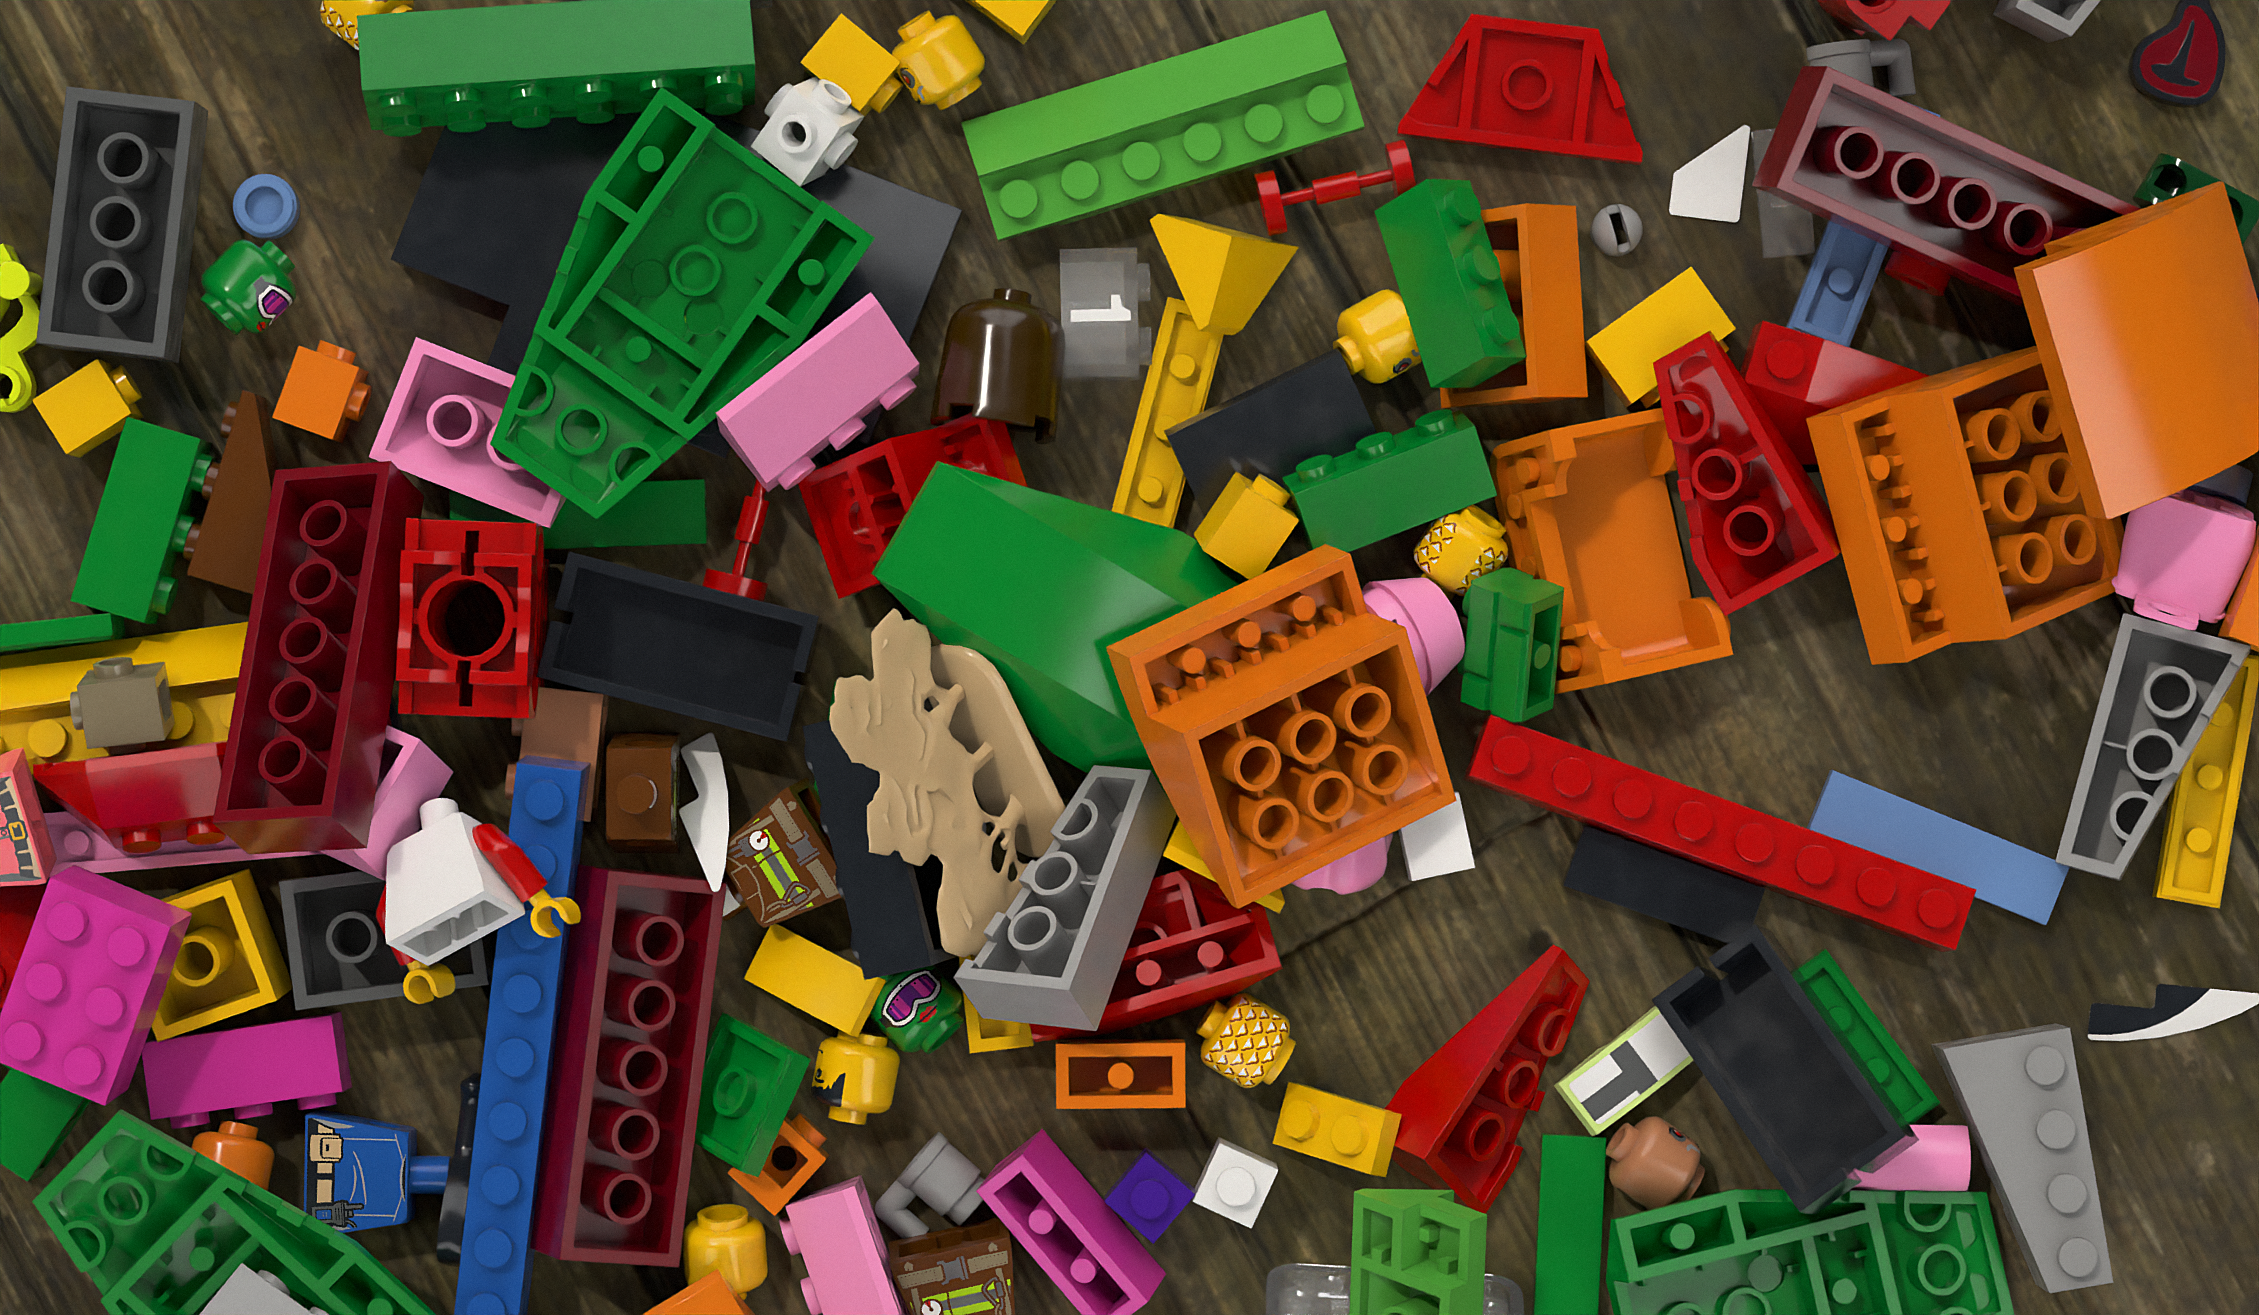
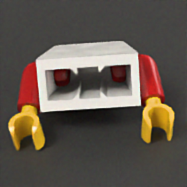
[376,798,581,1004]

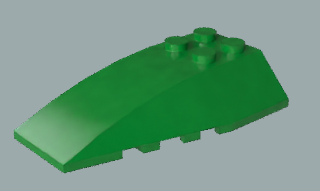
[490,87,875,520]
[871,461,1249,797]
[32,1109,437,1315]
[1606,1189,2015,1315]

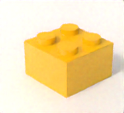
[152,868,293,1042]

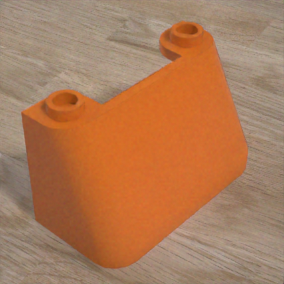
[1489,408,1733,694]

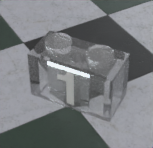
[1060,248,1152,382]

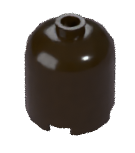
[930,288,1065,445]

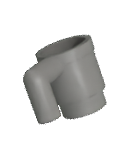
[1806,39,1916,97]
[875,1131,984,1239]

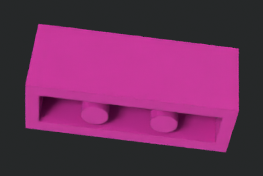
[142,1012,352,1129]
[976,1129,1166,1315]

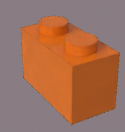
[1056,1039,1186,1109]

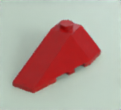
[1384,945,1590,1214]

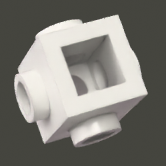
[751,77,865,187]

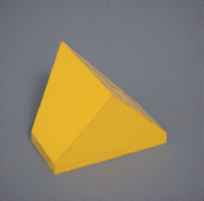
[1149,214,1299,335]

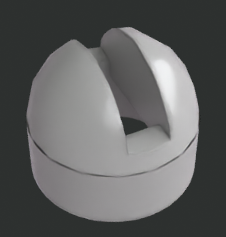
[1590,204,1643,256]

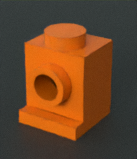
[728,1113,830,1216]

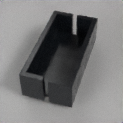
[536,552,824,741]
[802,698,957,980]
[1652,924,1919,1215]

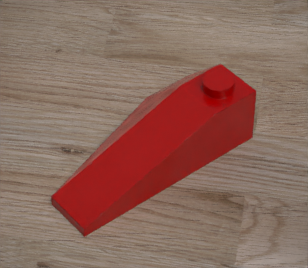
[1740,321,1930,465]
[1653,330,1841,616]

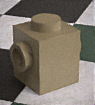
[70,657,175,755]

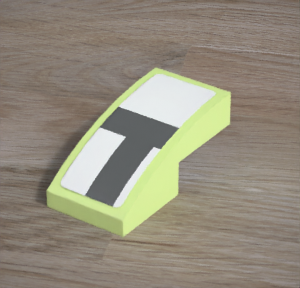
[1554,1006,1693,1136]

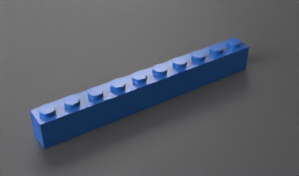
[454,755,591,1315]

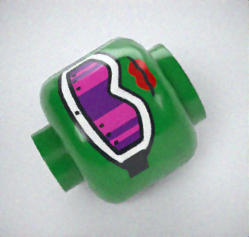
[200,239,297,335]
[869,965,964,1055]

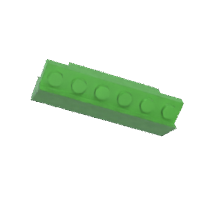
[961,10,1365,242]
[1349,1189,1487,1315]

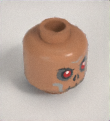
[1606,1116,1705,1210]

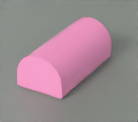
[1851,1125,1971,1191]

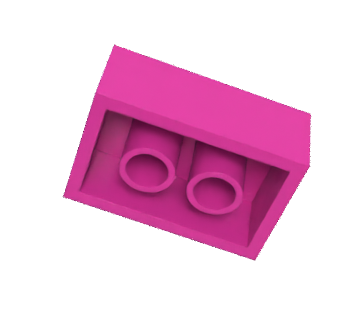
[0,865,193,1106]

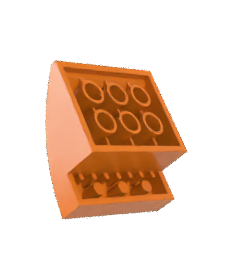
[2013,181,2259,520]
[1806,346,2125,665]
[1106,544,1457,909]

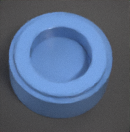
[233,174,300,240]

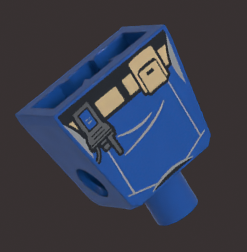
[304,1110,452,1233]

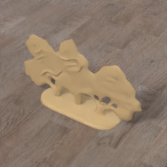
[829,608,1066,958]

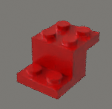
[798,412,1028,599]

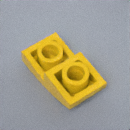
[743,923,886,1038]

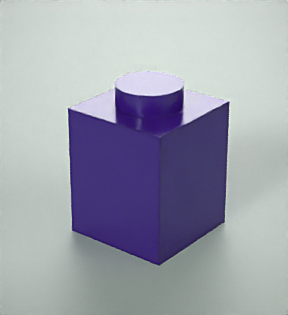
[1104,1147,1195,1244]

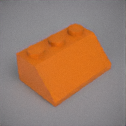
[1440,203,1588,408]

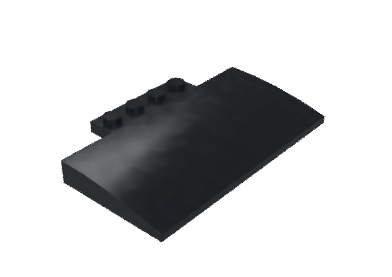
[391,108,963,459]

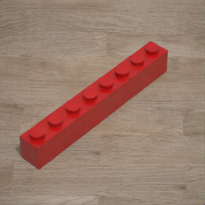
[1463,715,1976,952]

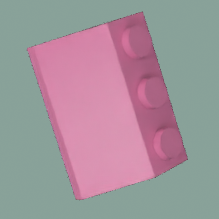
[716,292,919,492]
[369,337,566,528]
[779,1175,910,1315]

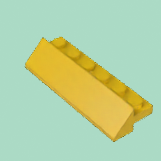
[0,622,248,781]

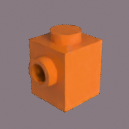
[272,340,372,443]

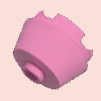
[1362,577,1465,696]

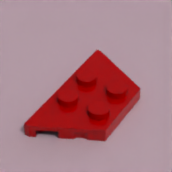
[1396,14,1643,165]

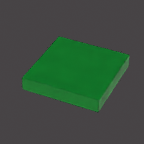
[694,1012,811,1177]

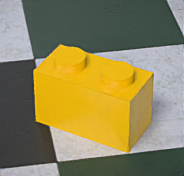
[1585,267,1736,409]

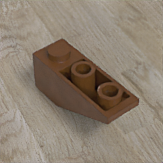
[183,390,278,594]

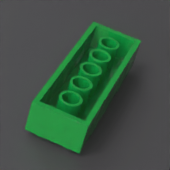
[357,0,755,137]

